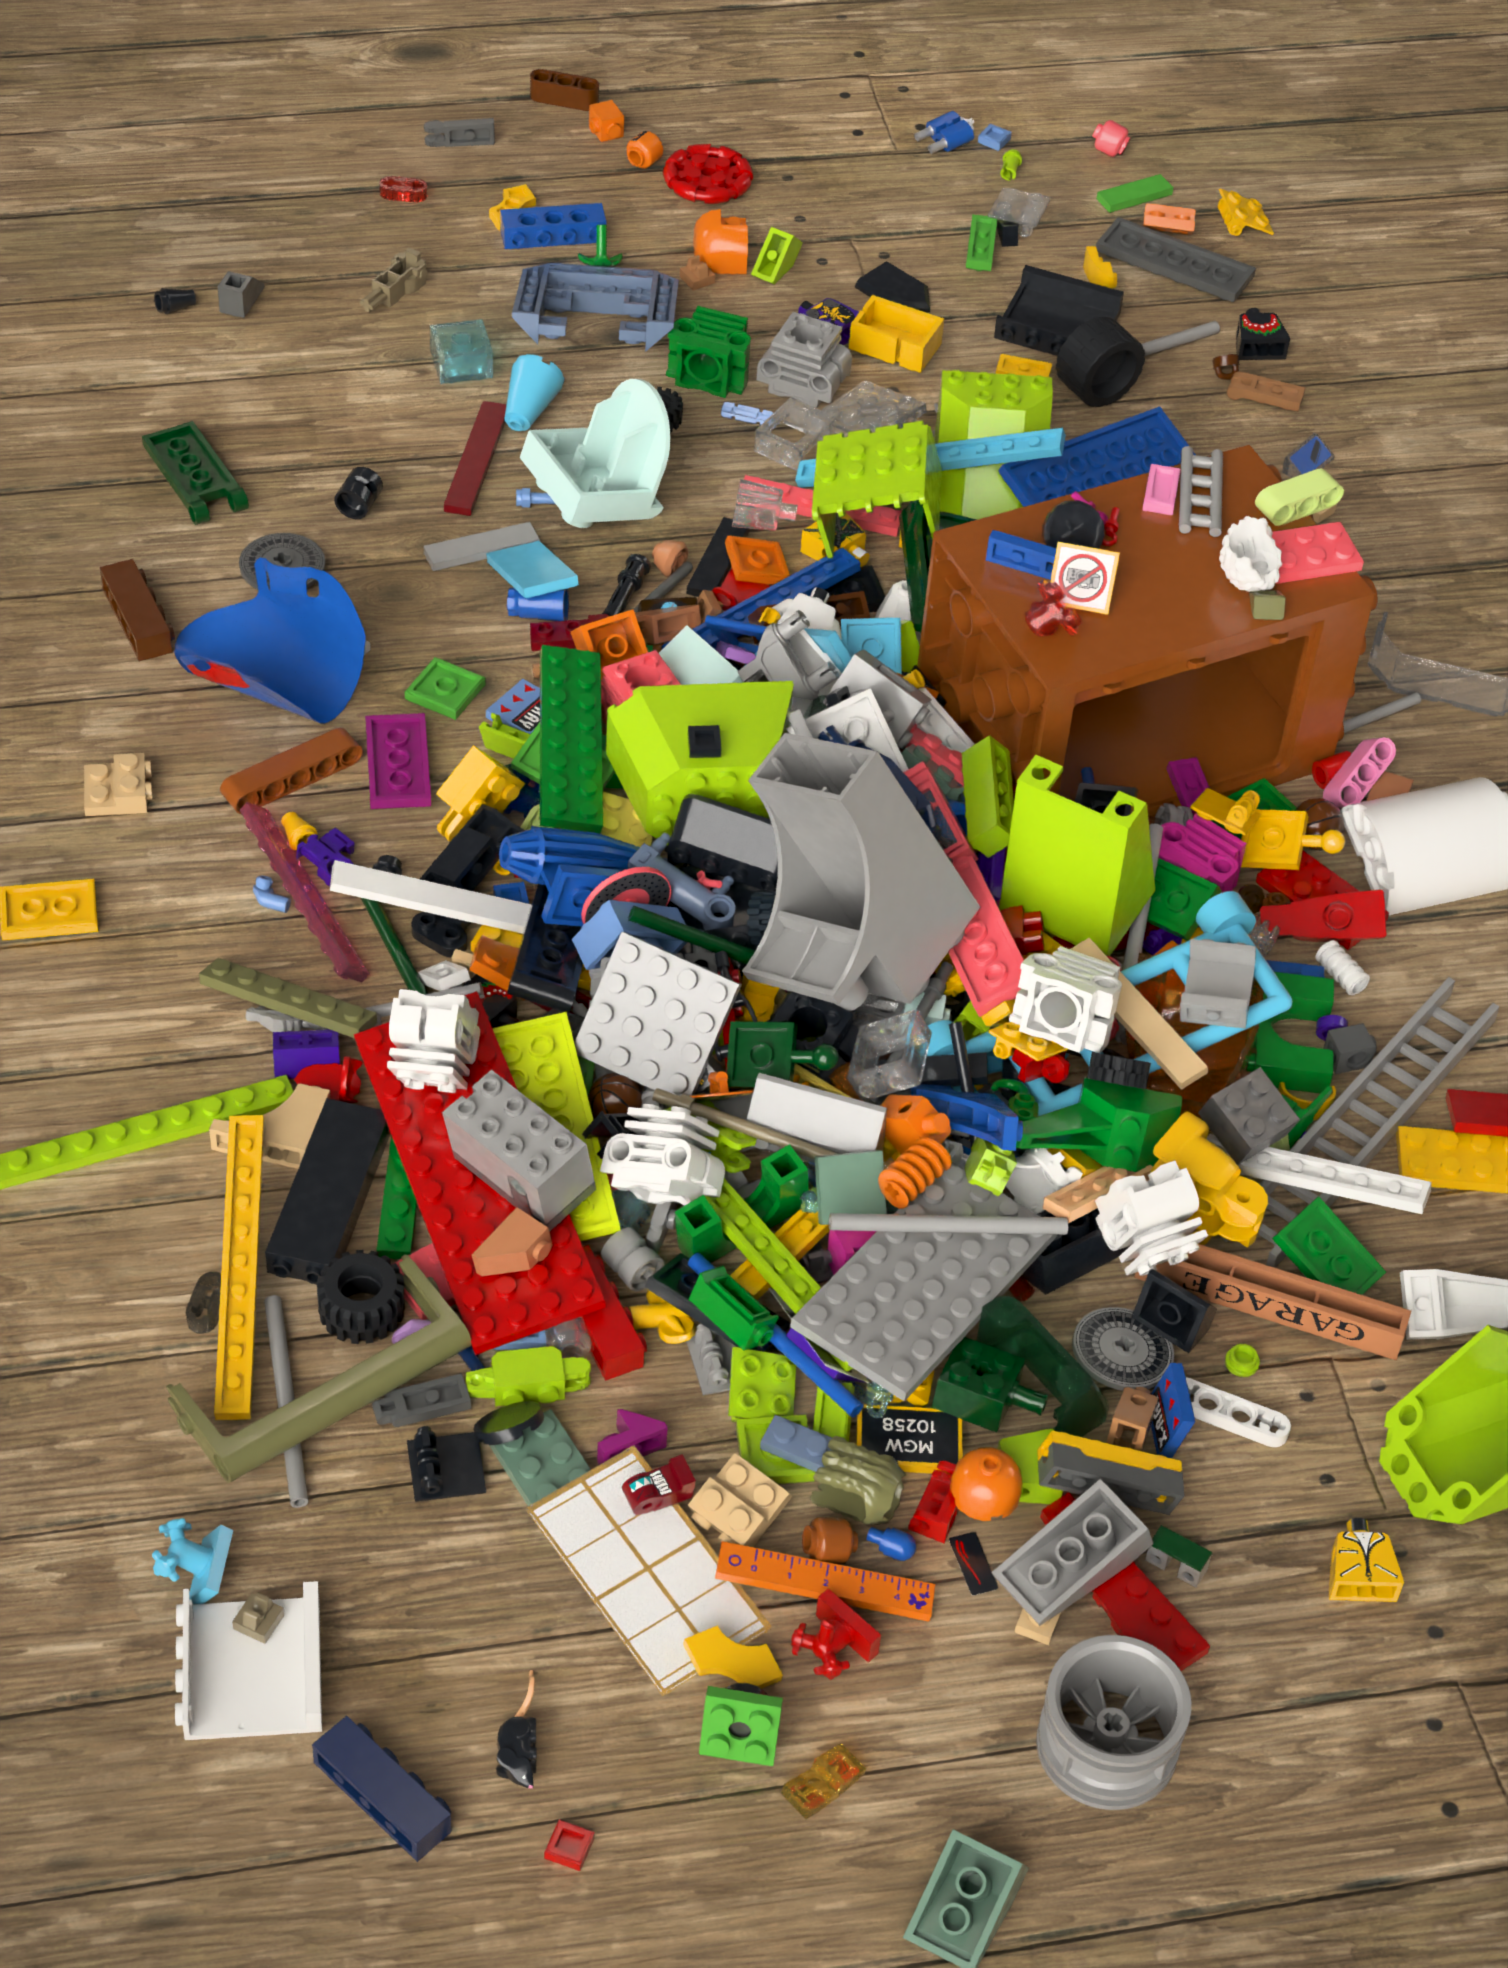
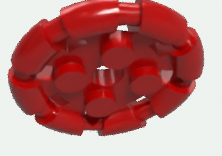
[663,144,753,204]

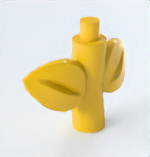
[628,1289,696,1344]

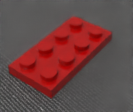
[1255,850,1389,950]

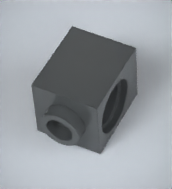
[1323,1023,1377,1074]

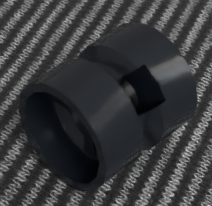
[334,467,383,519]

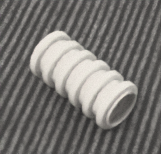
[1315,940,1370,995]

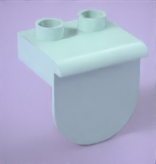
[520,379,670,528]

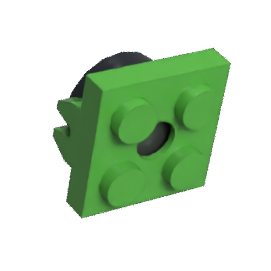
[699,1683,783,1766]

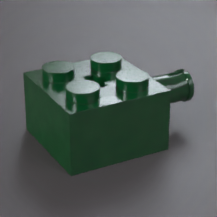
[932,1337,1049,1433]

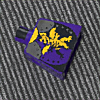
[798,298,859,345]

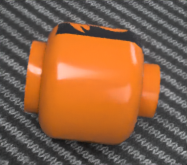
[627,131,663,169]

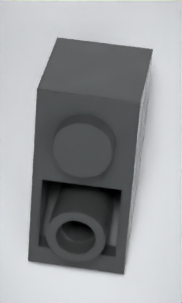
[218,271,265,318]

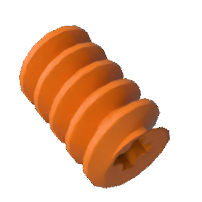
[878,1137,952,1209]

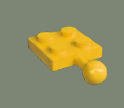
[1241,809,1345,870]

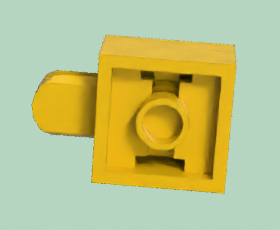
[436,745,525,842]

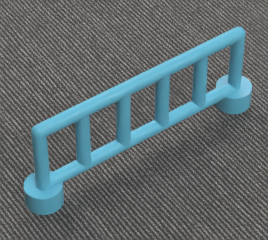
[910,891,1293,1116]

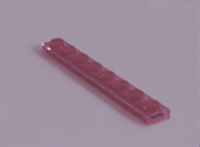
[240,802,369,983]

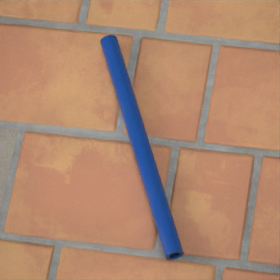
[688,1253,864,1417]

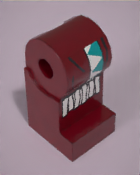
[621,1454,696,1515]

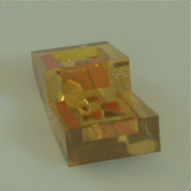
[781,1743,866,1819]

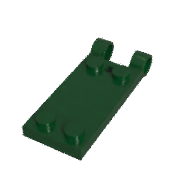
[142,421,249,525]

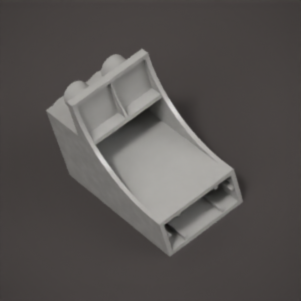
[742,733,980,1012]

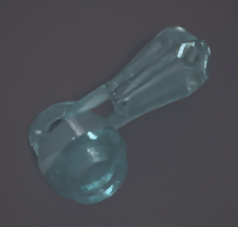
[838,1380,894,1419]

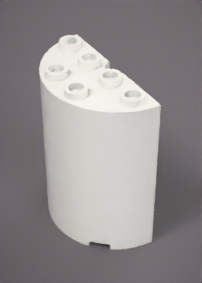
[1340,777,1508,915]

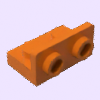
[1142,203,1196,235]

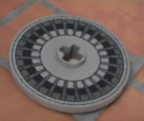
[1072,1307,1174,1391]

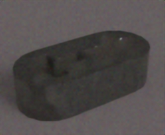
[185,1272,221,1334]

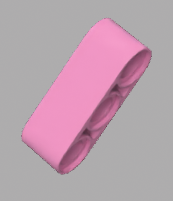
[1323,737,1396,809]

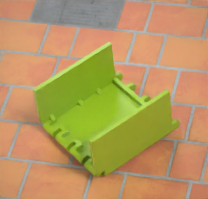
[812,420,942,558]

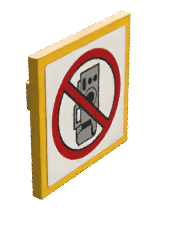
[1046,542,1120,615]

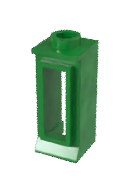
[688,1266,779,1351]

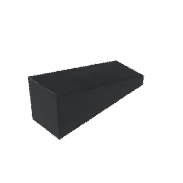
[993,211,1018,247]

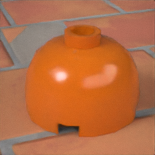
[950,1447,1023,1521]

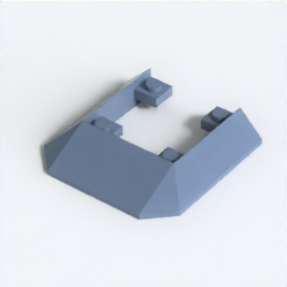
[512,263,679,352]

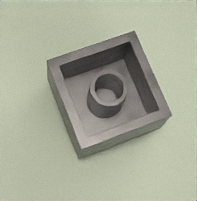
[1198,1067,1300,1165]

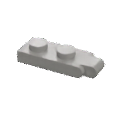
[646,1202,681,1253]

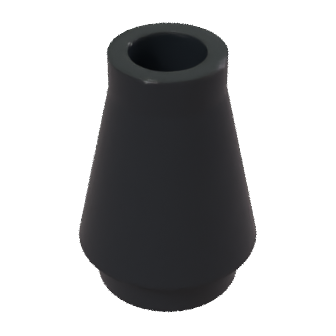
[154,288,196,315]

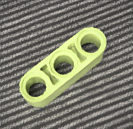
[1255,468,1344,526]

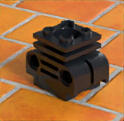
[766,992,869,1090]

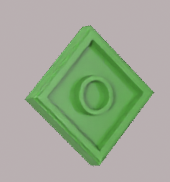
[405,657,485,720]

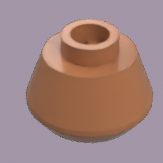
[652,540,688,577]

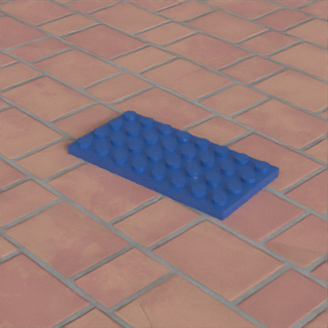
[998,406,1196,507]

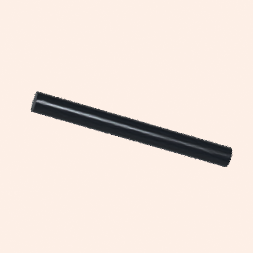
[949,1022,976,1147]

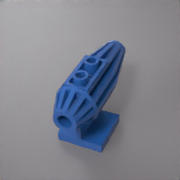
[499,826,640,927]

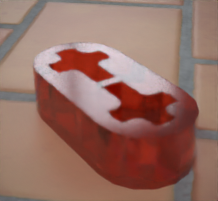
[379,176,427,203]

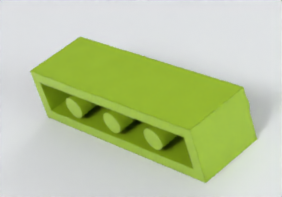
[962,735,1014,858]

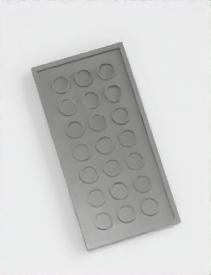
[790,1162,1057,1402]

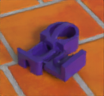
[296,827,355,887]

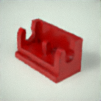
[908,1461,960,1544]

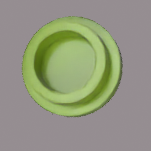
[1225,1344,1260,1377]

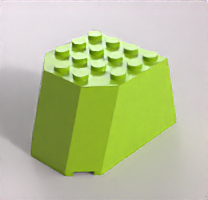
[606,681,794,846]

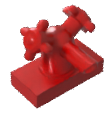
[791,1588,881,1680]

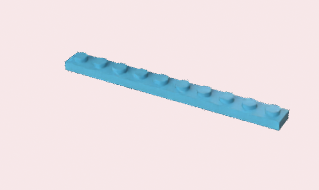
[795,428,1066,488]

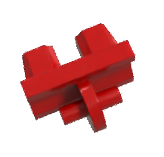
[1012,1048,1070,1083]

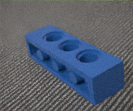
[500,203,607,249]

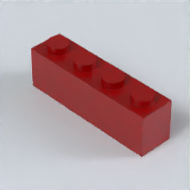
[573,1245,647,1381]

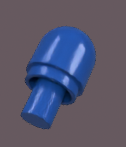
[866,1527,916,1561]

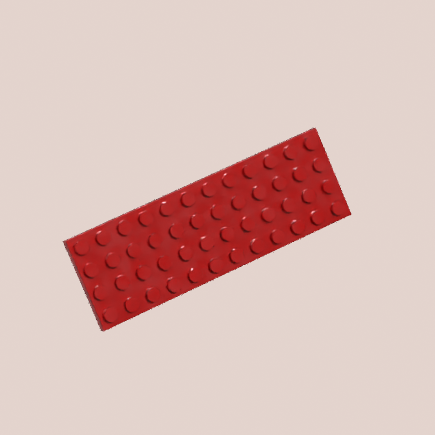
[353,991,606,1355]

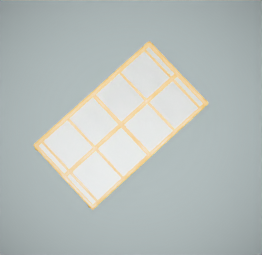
[526,1445,771,1696]

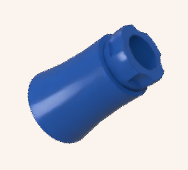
[507,588,569,621]

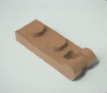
[1227,371,1306,412]

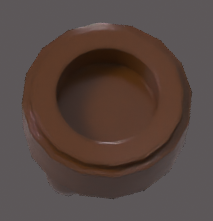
[1212,354,1240,380]

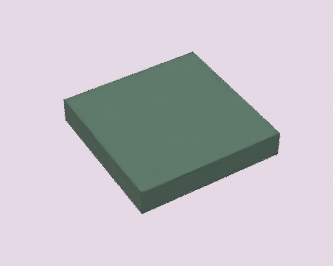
[814,1150,886,1225]

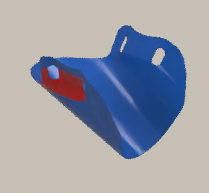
[174,558,366,724]

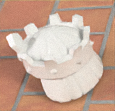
[1006,1148,1083,1214]

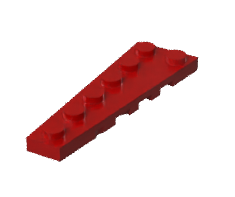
[1040,1493,1210,1671]

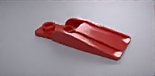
[1260,889,1387,942]

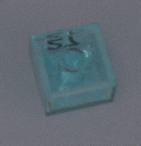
[430,319,493,384]

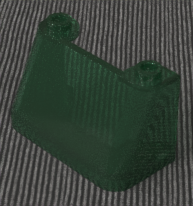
[976,1296,1109,1437]

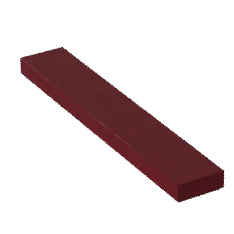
[444,401,506,516]

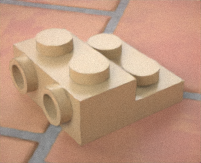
[84,753,153,817]
[688,1453,792,1547]

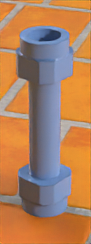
[516,488,555,508]

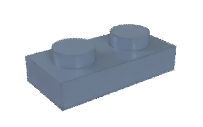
[760,1415,832,1472]

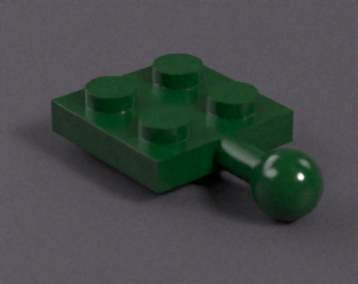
[726,1021,839,1089]

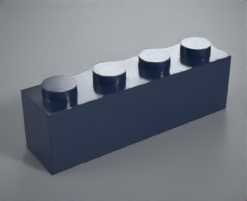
[312,1715,452,1862]

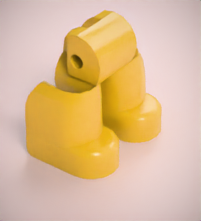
[1148,1111,1268,1248]

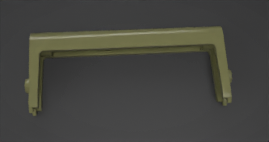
[166,1255,471,1483]

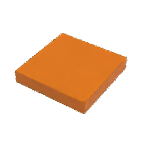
[725,536,790,585]

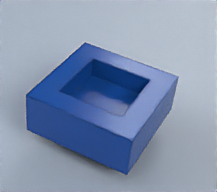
[493,882,529,904]

